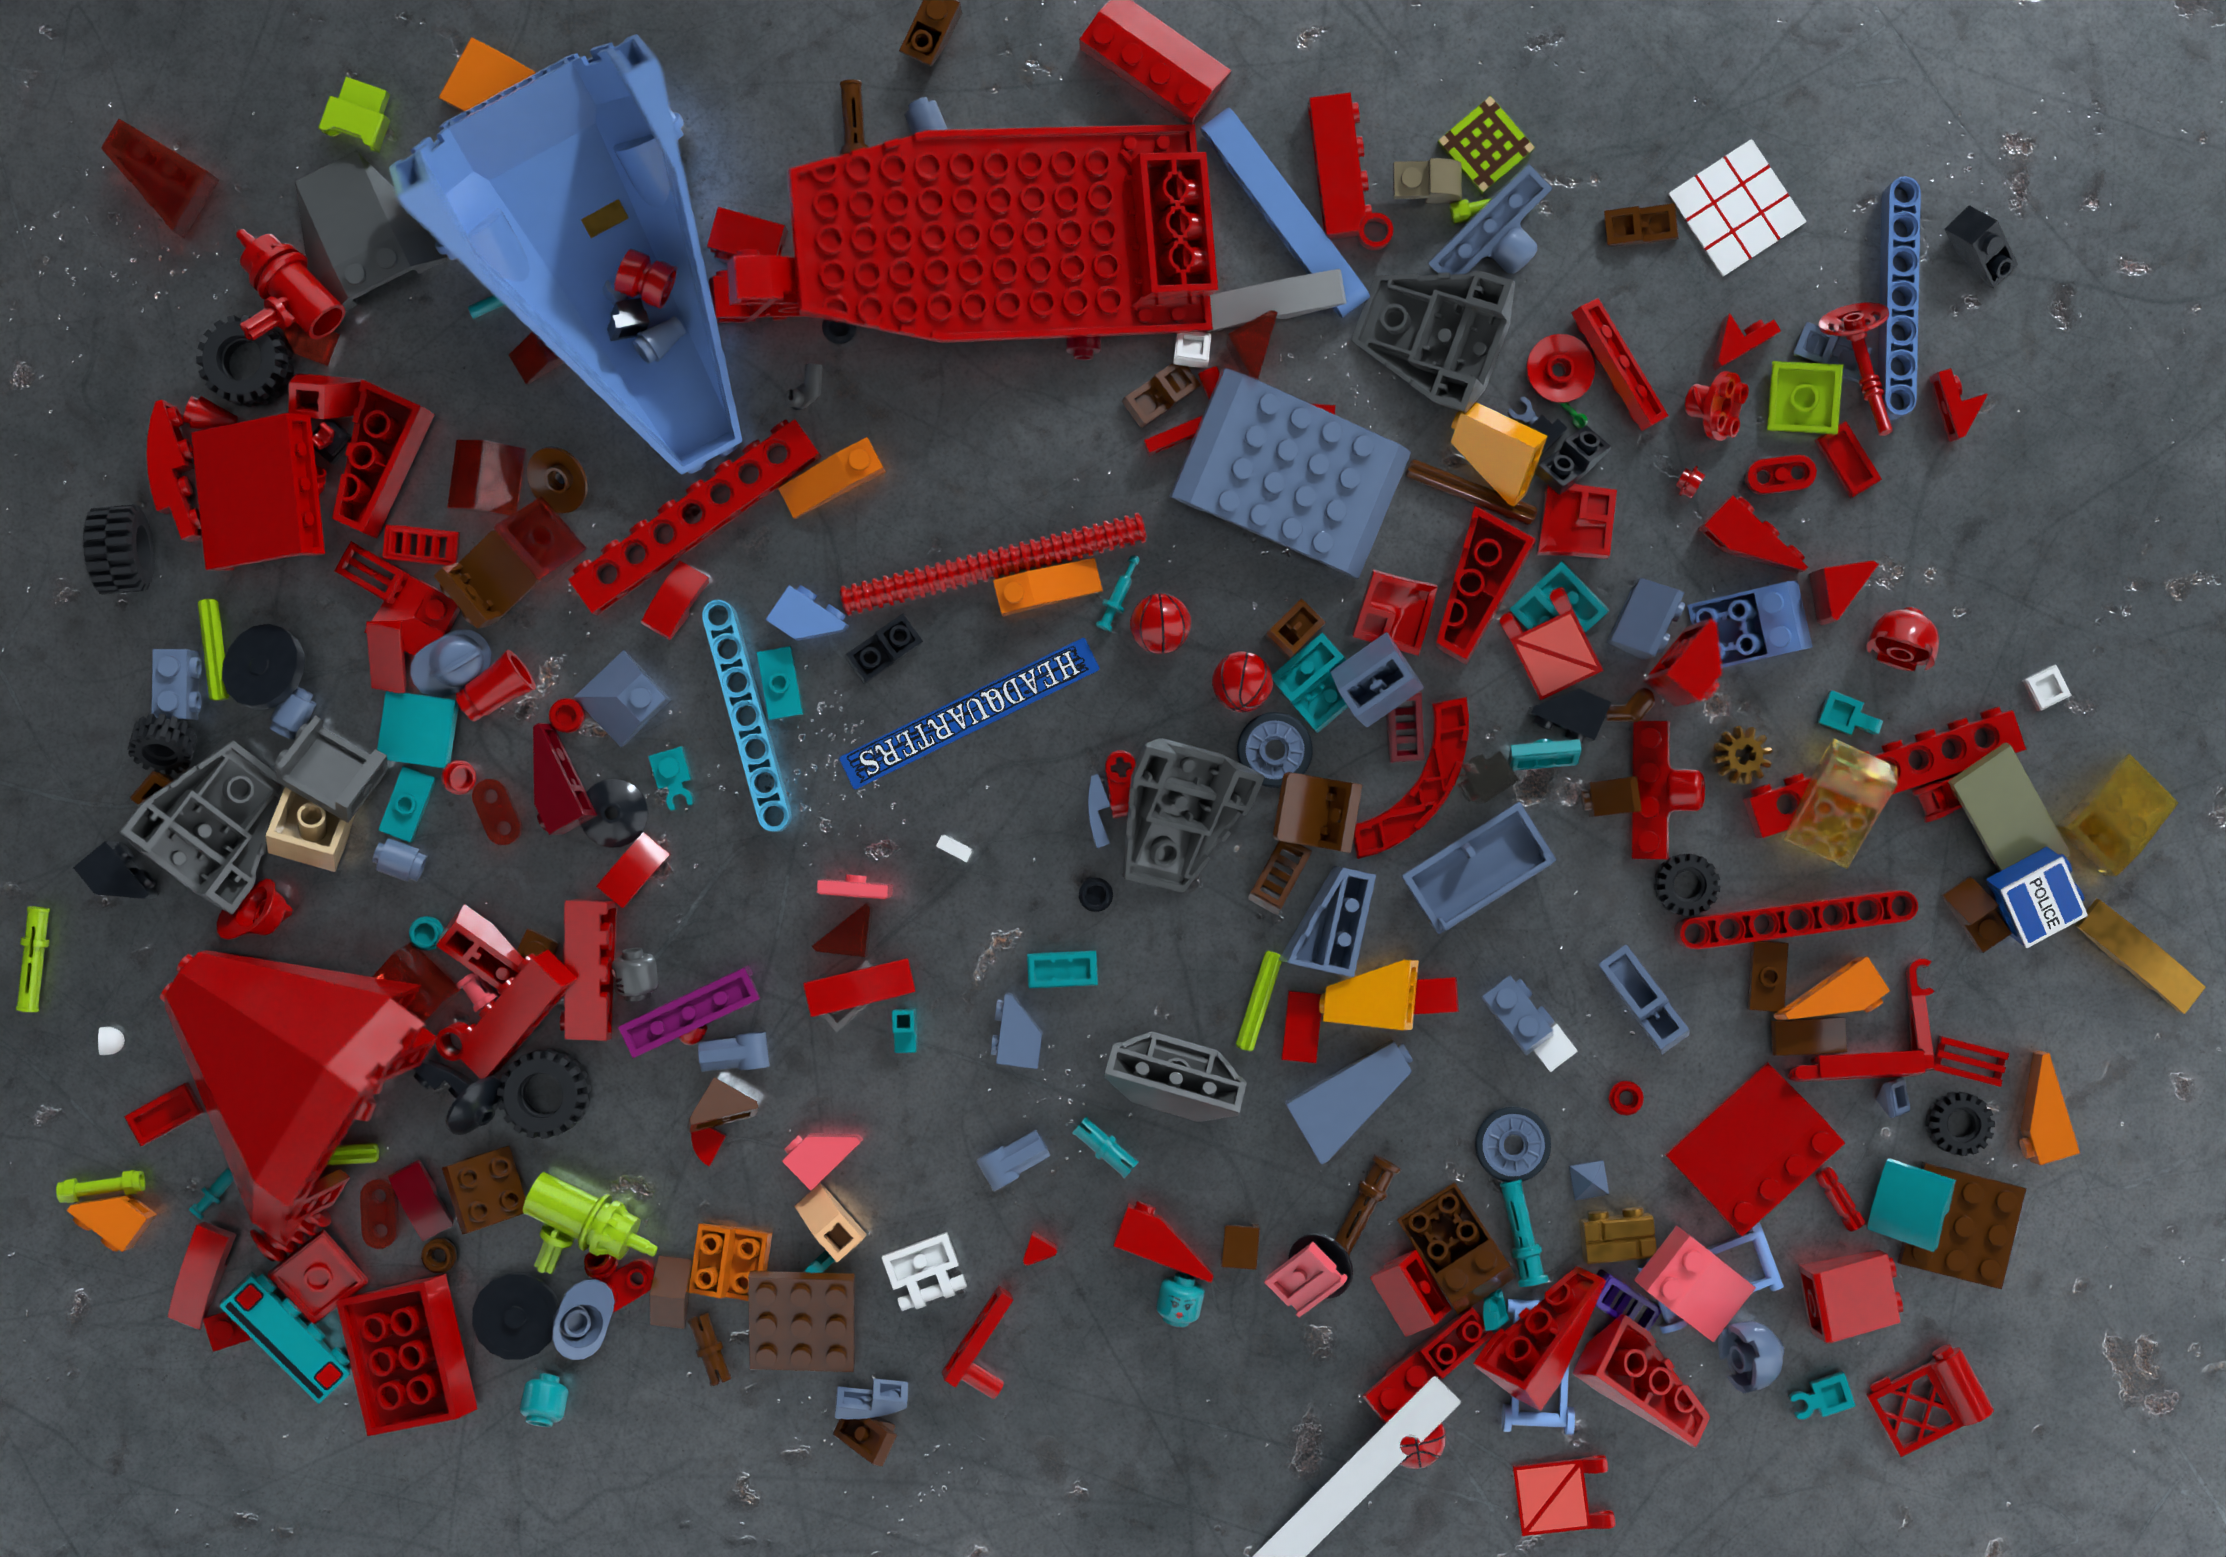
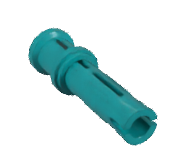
[1500,1179,1549,1287]

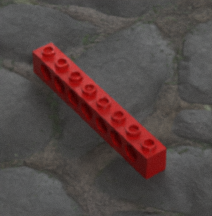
[568,419,822,615]
[1743,706,2026,838]

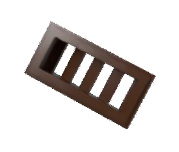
[1248,841,1312,915]

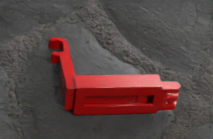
[1788,959,1935,1082]

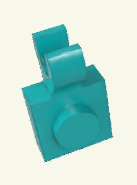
[1817,690,1883,736]

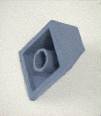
[573,650,671,747]

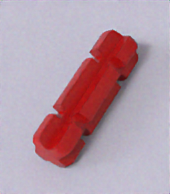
[1815,1167,1865,1232]

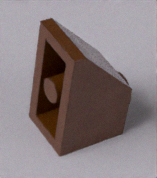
[1581,776,1641,817]

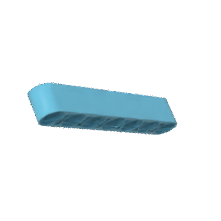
[702,600,792,832]

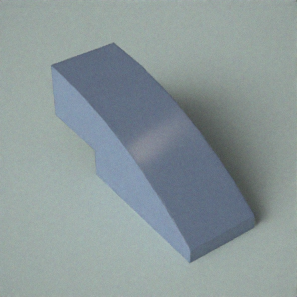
[1598,944,1690,1055]

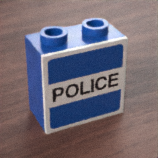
[1986,847,2088,948]

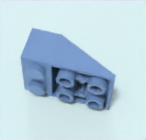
[1687,580,1813,668]

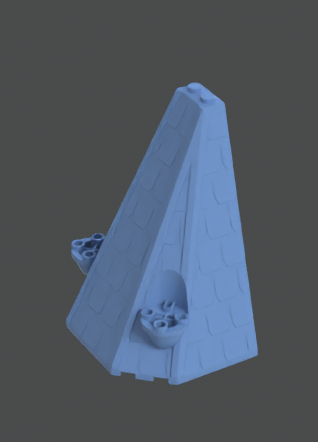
[389,34,743,475]

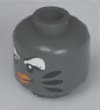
[612,948,659,1001]

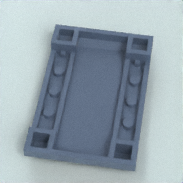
[1169,368,1411,579]

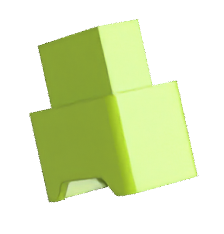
[318,77,390,153]

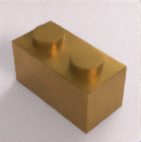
[581,199,629,238]

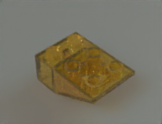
[1784,738,1898,869]
[2056,754,2178,876]

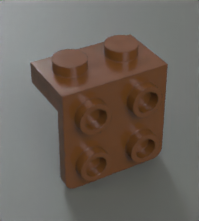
[434,529,539,629]
[1273,772,1363,853]

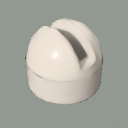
[98,1027,125,1055]

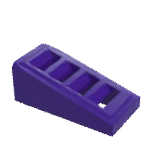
[1595,1269,1661,1331]

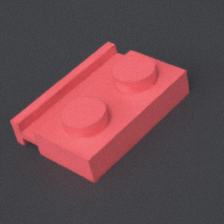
[1264,1242,1348,1318]

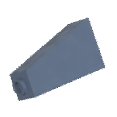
[1285,1039,1413,1165]

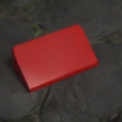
[366,620,407,693]

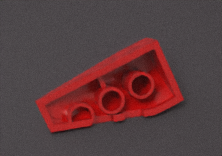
[1473,1266,1606,1411]
[1572,1314,1710,1447]

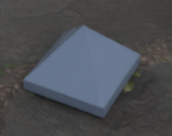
[1876,1077,1911,1118]
[1569,1160,1609,1200]

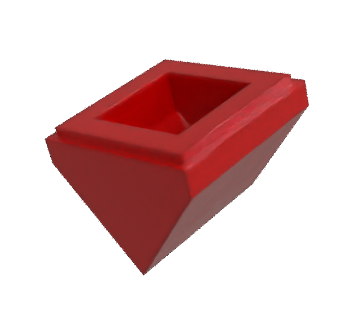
[1023,1231,1058,1266]

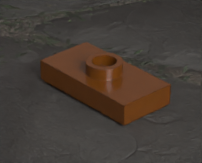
[1747,941,1789,1012]

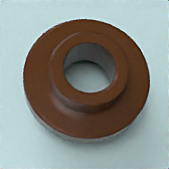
[421,1238,457,1273]

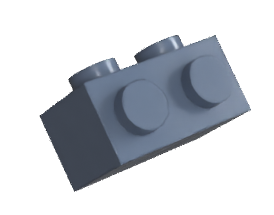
[152,649,202,720]
[1482,975,1555,1056]

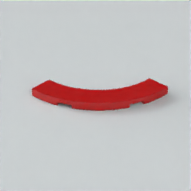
[1353,697,1469,859]

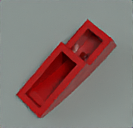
[803,958,916,1017]
[168,1221,236,1330]

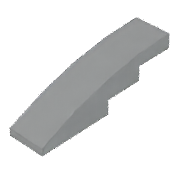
[1205,269,1347,333]

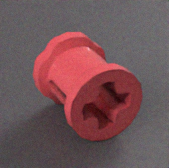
[455,972,501,1013]

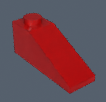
[436,904,524,990]
[1113,1201,1214,1283]

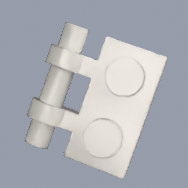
[881,1232,967,1311]

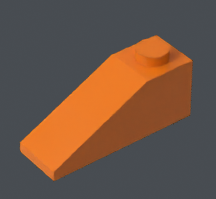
[778,437,886,519]
[993,558,1103,616]
[1774,956,1890,1021]
[2019,1051,2080,1165]

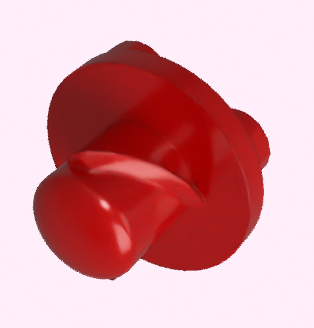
[1685,371,1749,441]

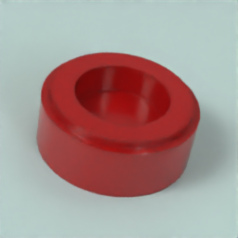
[549,698,585,733]

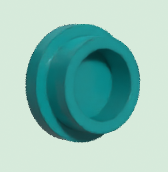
[409,916,444,951]

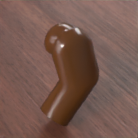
[1607,688,1655,722]

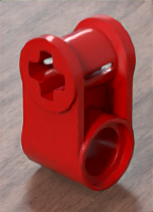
[1105,750,1136,819]
[1912,772,1962,823]

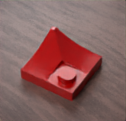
[1537,484,1617,560]
[1352,569,1438,656]
[364,575,461,656]

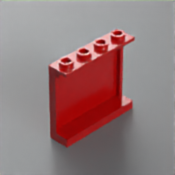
[191,413,325,571]

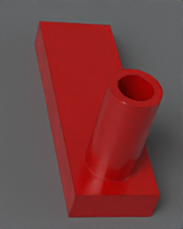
[1144,366,1220,457]
[941,1285,1013,1399]

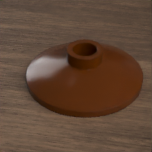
[527,446,588,513]

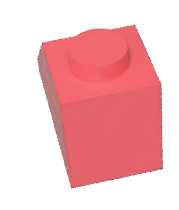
[782,1133,863,1191]

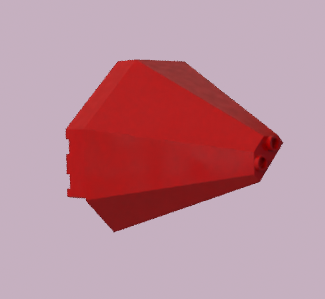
[159,950,438,1247]

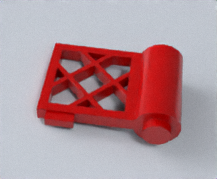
[1866,1344,1994,1457]

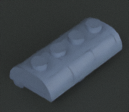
[1402,801,1557,934]

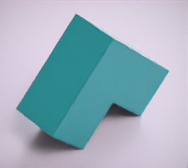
[892,1008,918,1053]

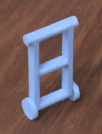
[1637,1221,1784,1333]
[1502,1299,1575,1435]

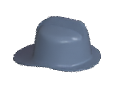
[410,629,491,698]
[552,1279,615,1360]

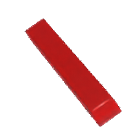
[1674,890,1918,949]

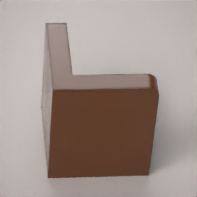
[1221,1224,1260,1270]

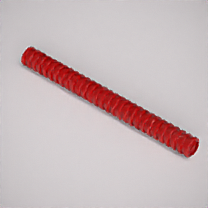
[839,513,1147,616]

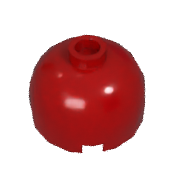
[1866,607,1939,671]

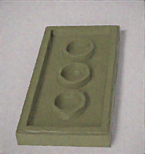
[1948,742,2071,872]

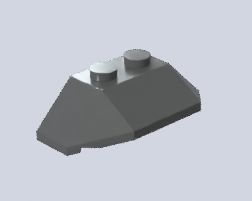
[1104,1031,1247,1122]

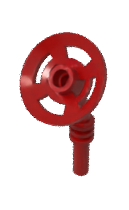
[1818,302,1893,436]

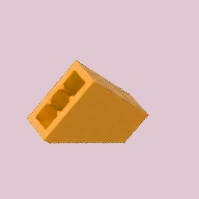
[1451,402,1548,506]
[1319,960,1419,1030]

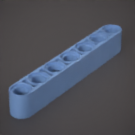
[1200,107,1370,318]
[1878,176,1921,420]

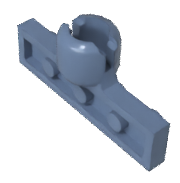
[1428,163,1553,274]

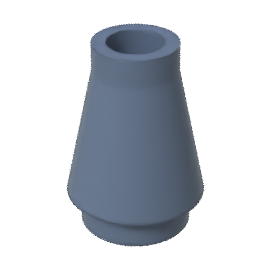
[632,316,686,364]

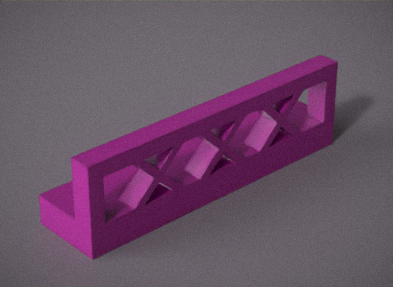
[618,965,760,1058]

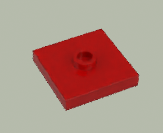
[267,1229,368,1324]

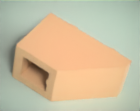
[794,1182,866,1262]

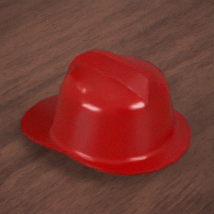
[216,878,293,940]

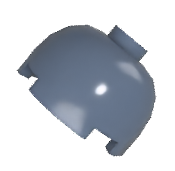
[1718,1321,1784,1393]

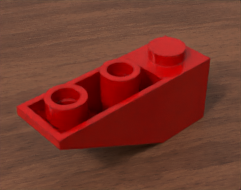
[1698,495,1808,574]

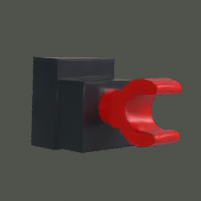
[312,418,352,465]

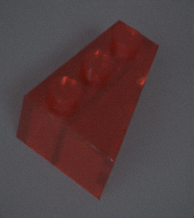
[101,119,219,238]

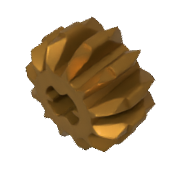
[1712,726,1773,785]

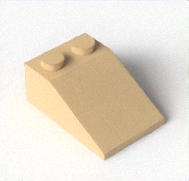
[265,787,355,872]

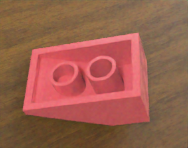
[1634,1226,1756,1342]

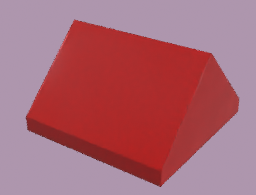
[1809,560,1879,625]

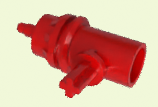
[236,229,346,341]

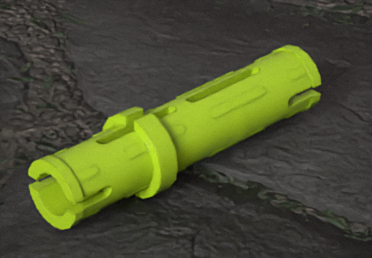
[16,906,50,1012]

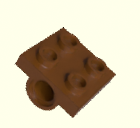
[442,1146,526,1234]

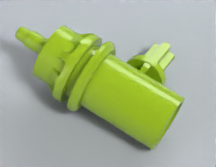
[523,1172,658,1274]

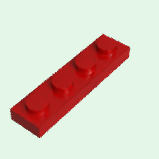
[1571,298,1669,431]

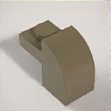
[1393,158,1462,204]

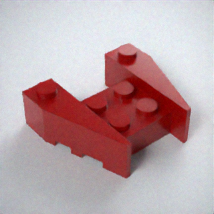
[708,250,819,323]

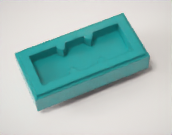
[757,646,804,720]
[1508,739,1582,771]
[378,766,437,843]
[1027,950,1098,989]

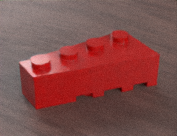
[332,379,435,539]
[1436,506,1536,665]
[560,899,618,1041]

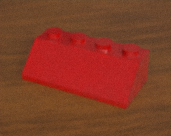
[1079,0,1232,124]
[1643,618,1722,707]

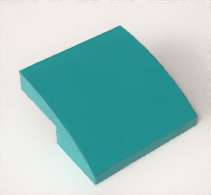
[1509,560,1609,633]
[1272,632,1348,733]
[377,691,459,768]
[1867,1158,1956,1252]

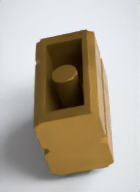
[1579,1207,1657,1264]

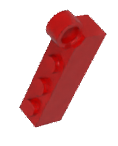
[1307,92,1393,251]
[435,950,578,1079]

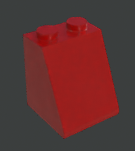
[1798,1250,1903,1344]

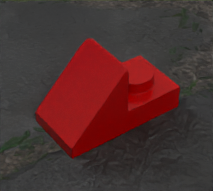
[1712,313,1781,371]
[1929,368,1988,442]

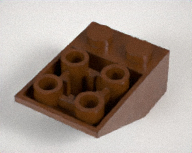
[1397,1182,1516,1315]

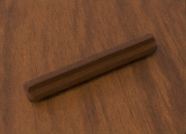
[1406,459,1538,525]

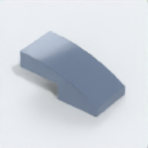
[1793,322,1872,383]
[1088,774,1110,848]
[835,1379,908,1419]

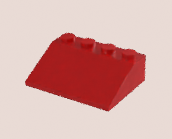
[1665,1062,1845,1237]
[336,1274,478,1436]

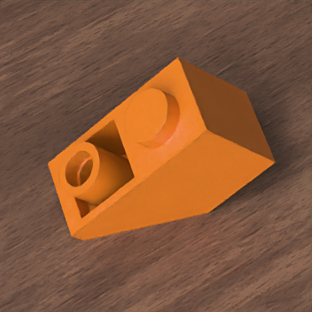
[66,1195,157,1252]

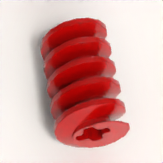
[250,1209,331,1262]

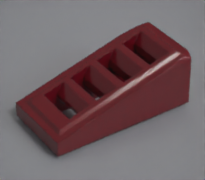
[1386,691,1425,763]

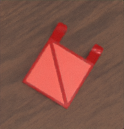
[1500,587,1603,700]
[1513,1454,1616,1536]

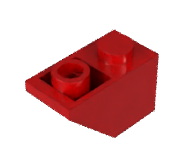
[288,373,367,419]

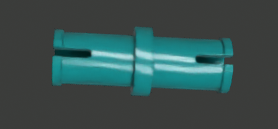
[1072,1116,1139,1179]

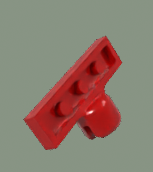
[1632,721,1705,859]

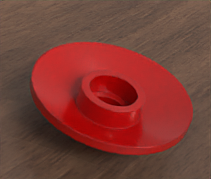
[1526,334,1595,403]

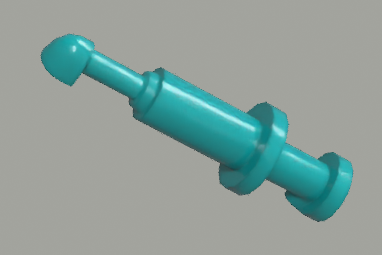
[1096,555,1139,632]
[189,1167,234,1220]

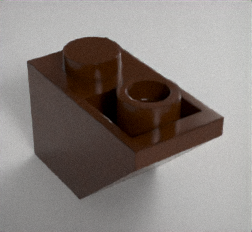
[899,0,962,66]

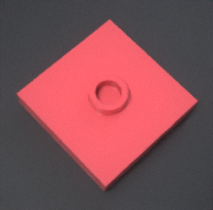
[817,875,893,899]

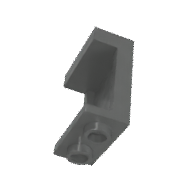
[274,716,388,823]

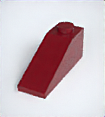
[533,723,597,835]

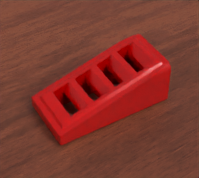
[382,524,460,566]

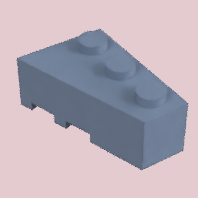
[1279,866,1376,977]

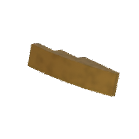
[2075,898,2206,1014]

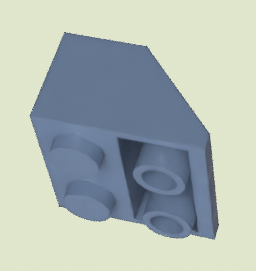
[1606,578,1685,660]
[1330,632,1424,728]

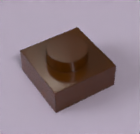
[517,928,560,959]

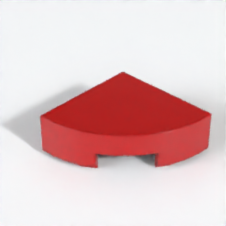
[691,1127,727,1167]

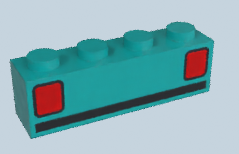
[219,1271,350,1404]

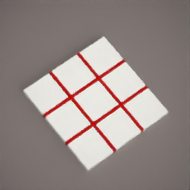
[1668,139,1807,277]

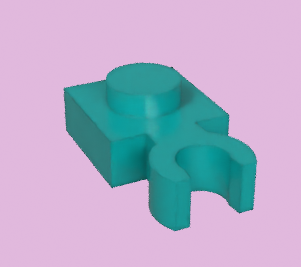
[648,746,694,811]
[1788,1371,1856,1419]

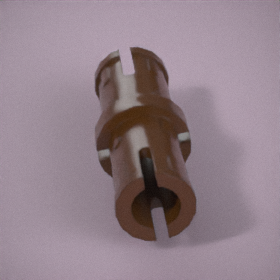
[687,1312,732,1386]

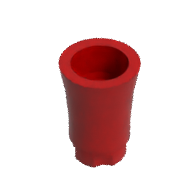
[455,650,536,722]

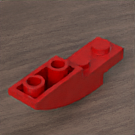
[147,399,202,542]
[1362,1307,1494,1423]

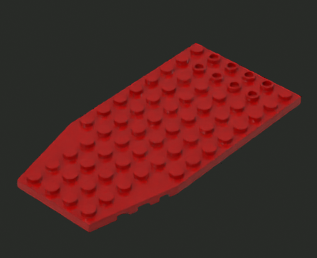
[787,124,1218,343]

